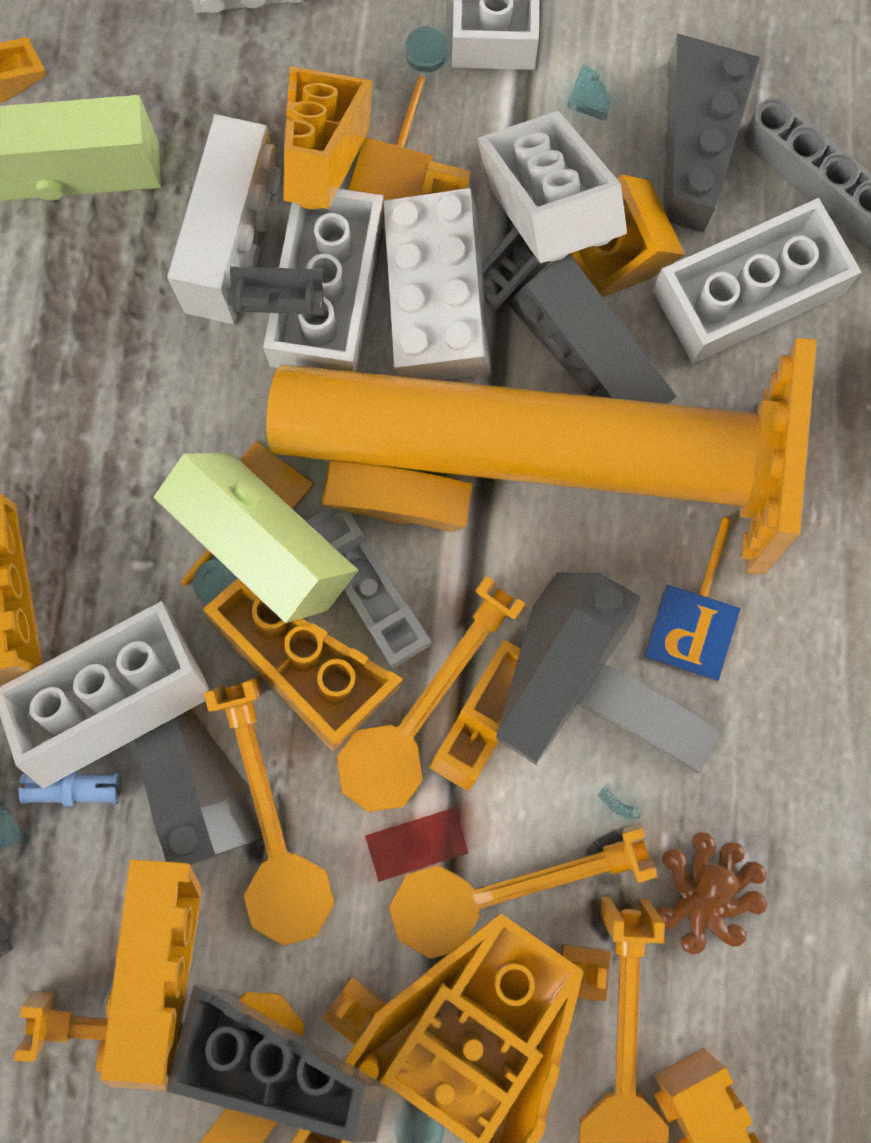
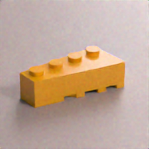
[284,66,373,209]
[203,578,403,752]
[96,859,203,1091]
[653,1048,761,1143]

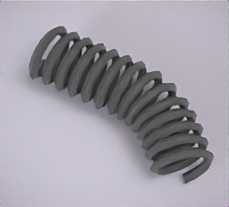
[584,830,623,856]

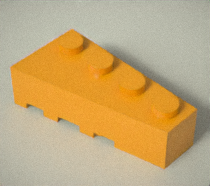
[0,493,43,686]

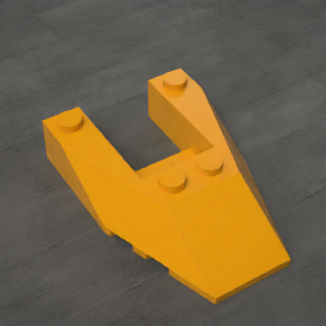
[291,913,584,1143]

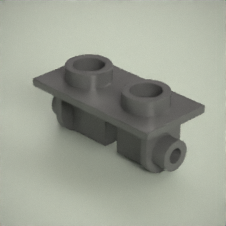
[227,266,324,315]

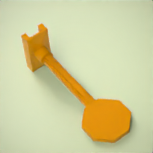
[337,576,527,812]
[204,675,335,946]
[389,822,657,959]
[578,897,669,1143]
[13,991,304,1062]

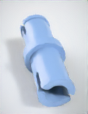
[19,771,121,807]

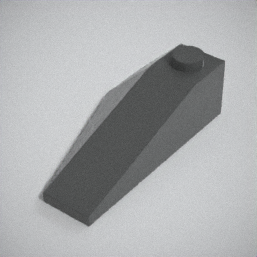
[496,572,640,765]
[134,709,263,865]

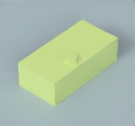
[0,95,161,201]
[153,453,359,623]

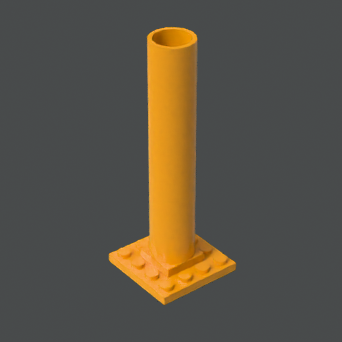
[266,338,817,575]

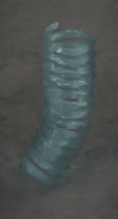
[598,786,641,820]

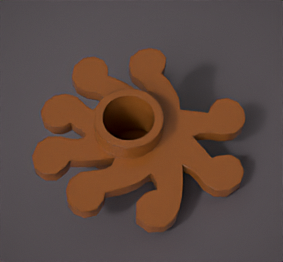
[656,832,767,954]

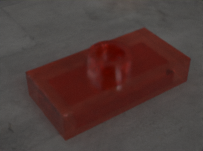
[365,807,469,882]

